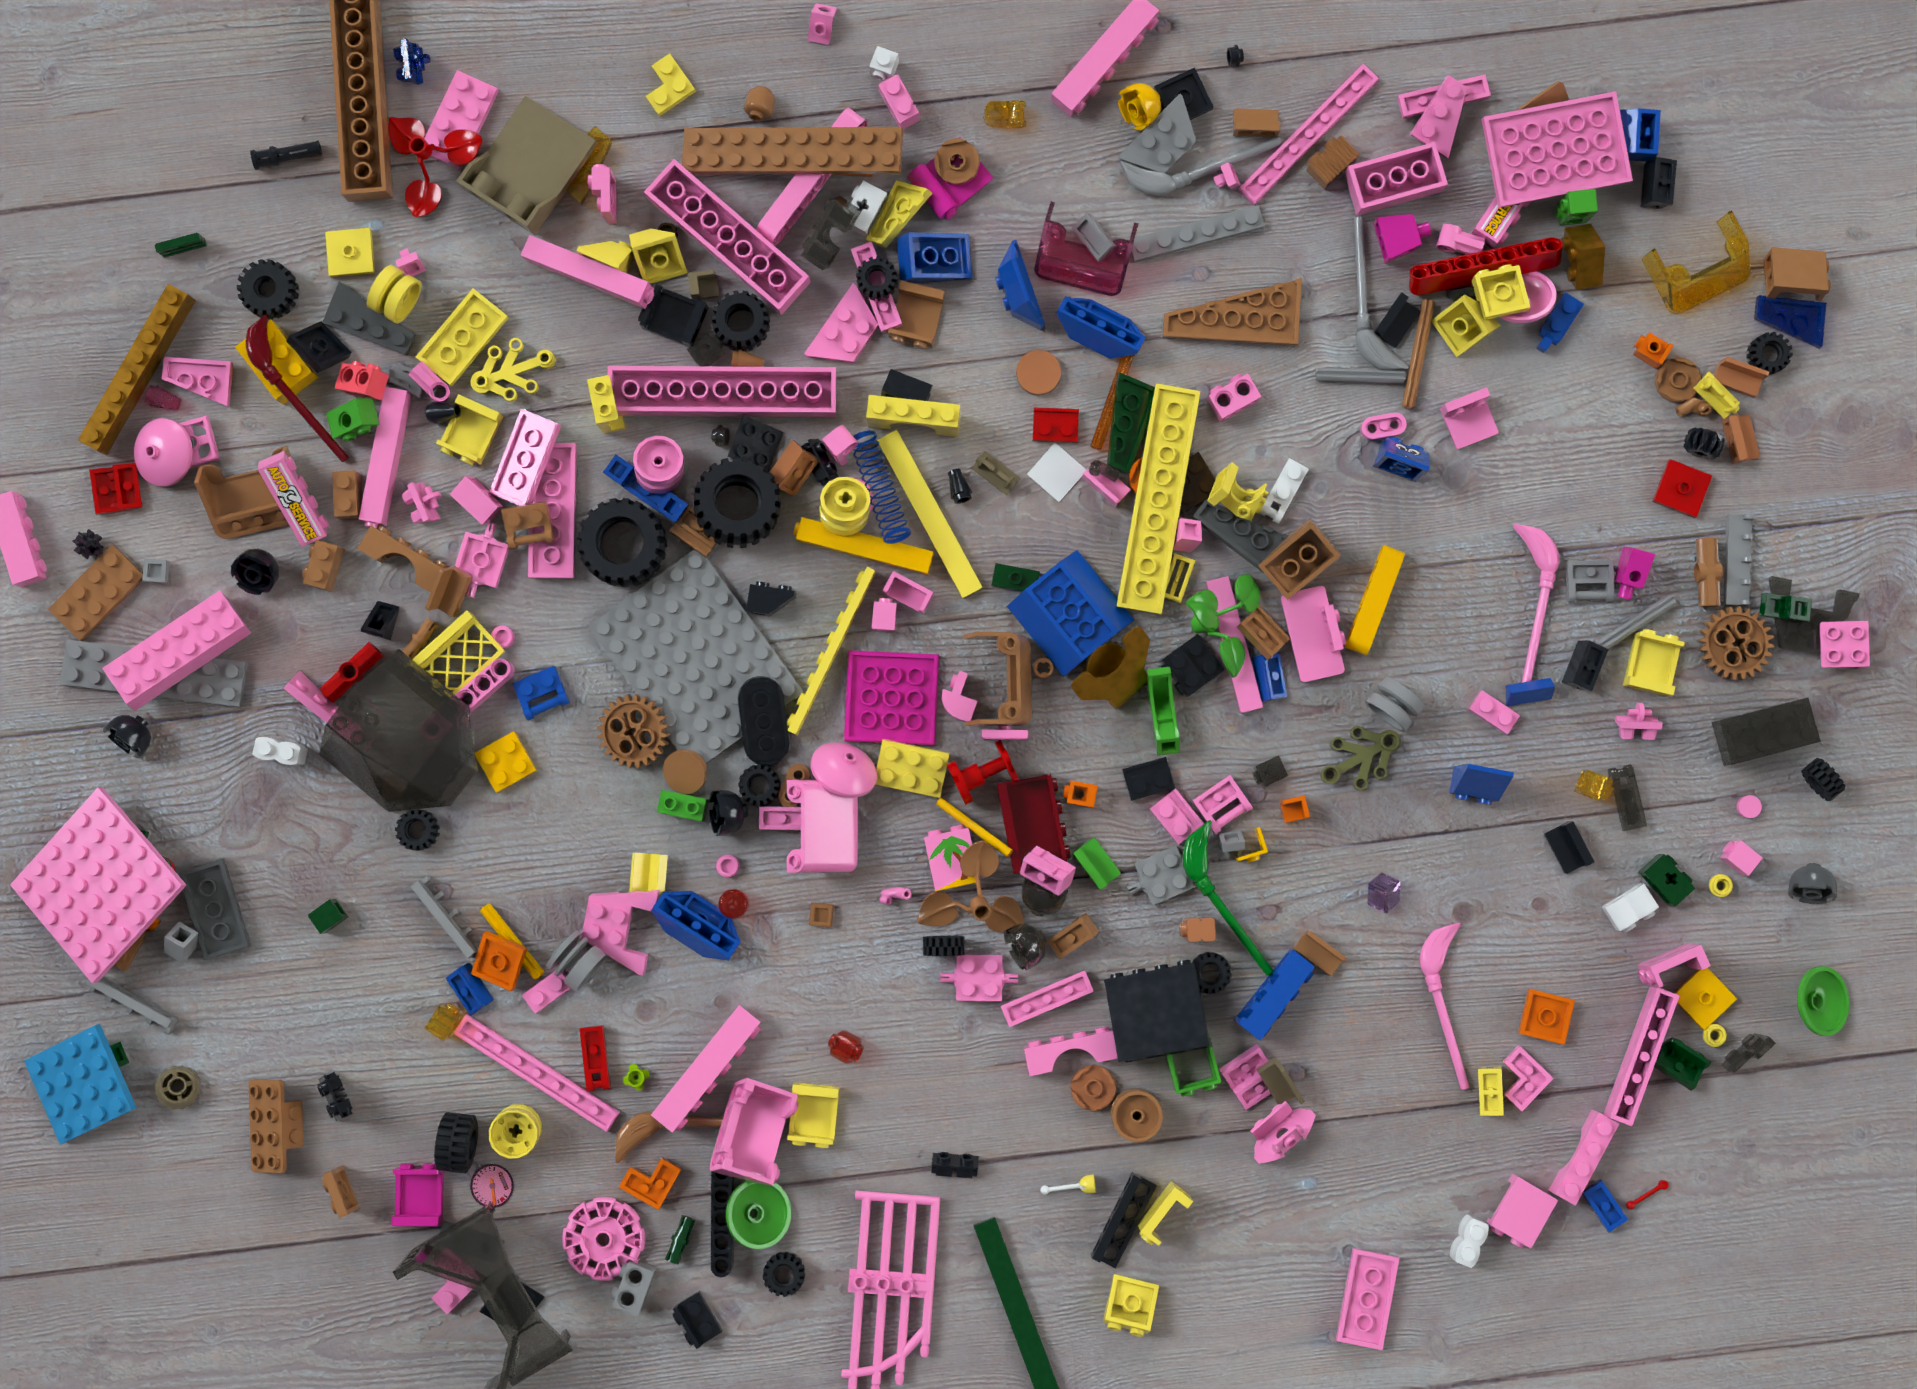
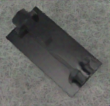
[801,439,839,486]
[931,1152,979,1179]

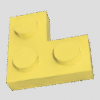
[646,53,696,117]

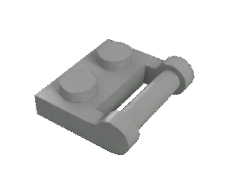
[1566,560,1614,602]

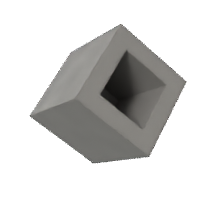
[164,922,198,963]

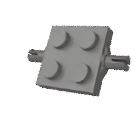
[1126,846,1195,906]

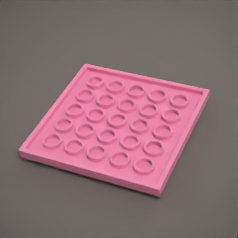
[10,787,187,983]

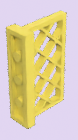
[399,610,506,711]

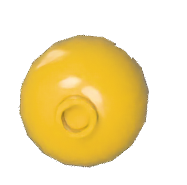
[1118,83,1161,130]

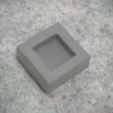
[142,559,170,584]

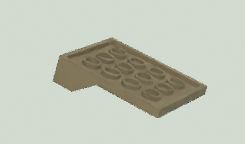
[456,96,598,235]

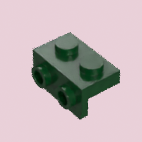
[1654,1037,1711,1091]

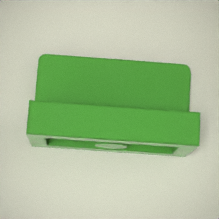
[1072,838,1121,890]

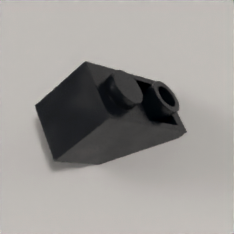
[746,581,797,617]

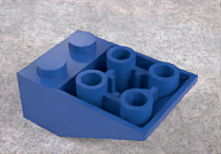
[1620,108,1661,162]

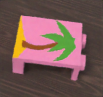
[924,824,980,891]

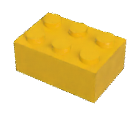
[235,319,319,405]

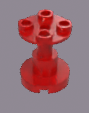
[947,739,1019,805]

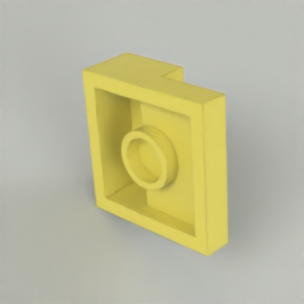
[1472,264,1531,320]
[1103,1274,1159,1337]

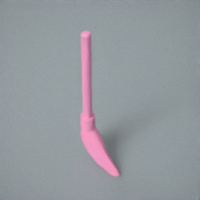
[1513,524,1560,682]
[1420,922,1470,1090]

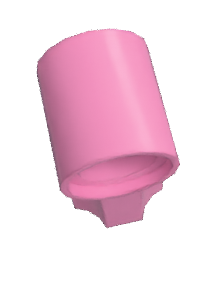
[1436,224,1485,255]
[408,361,451,403]

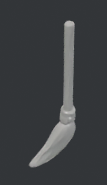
[1120,137,1282,196]
[1354,216,1409,370]

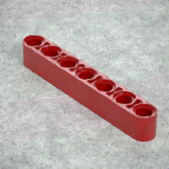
[1409,237,1563,295]

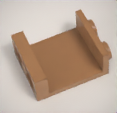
[888,280,945,349]

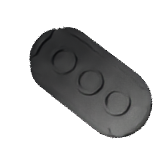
[738,676,789,766]

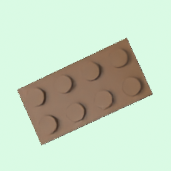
[48,545,143,641]

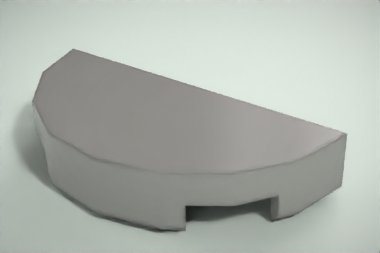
[385,365,424,400]

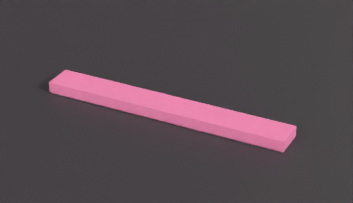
[1238,64,1379,206]
[453,1014,620,1132]

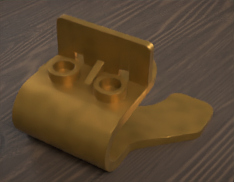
[1071,626,1150,710]

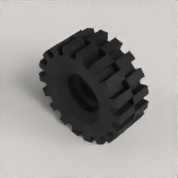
[237,259,299,320]

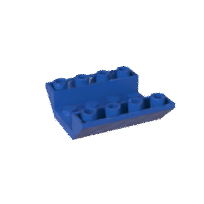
[1007,550,1134,677]

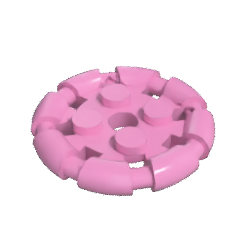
[562,1197,645,1281]

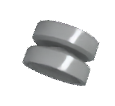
[1365,676,1425,732]

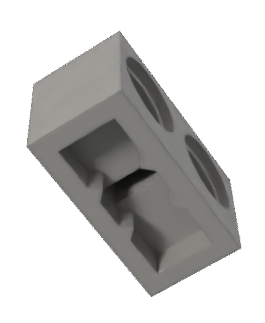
[611,1260,657,1316]

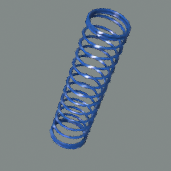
[853,430,911,544]

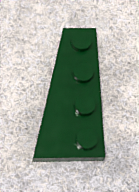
[1107,372,1155,474]

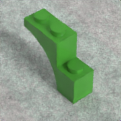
[1147,667,1180,756]

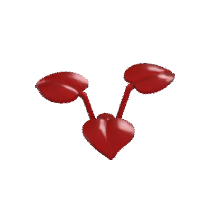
[388,117,483,218]

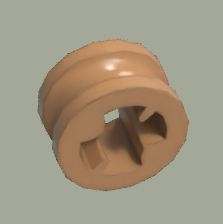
[1033,658,1054,679]

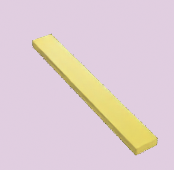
[877,430,983,599]

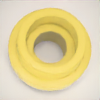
[1709,874,1733,897]
[1703,1024,1727,1047]

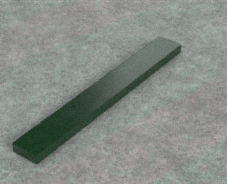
[973,1217,1059,1389]

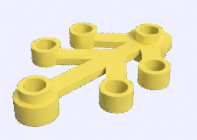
[470,338,556,402]

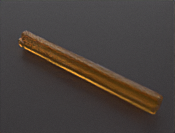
[1090,355,1135,450]

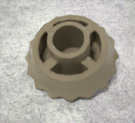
[154,1065,201,1110]

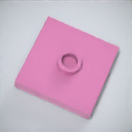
[982,726,1028,740]

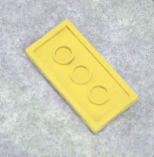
[416,288,509,387]

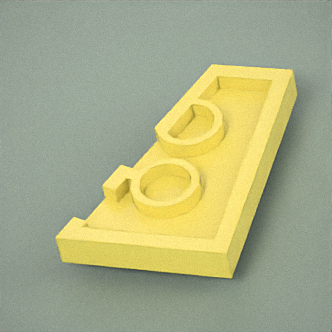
[866,180,932,248]

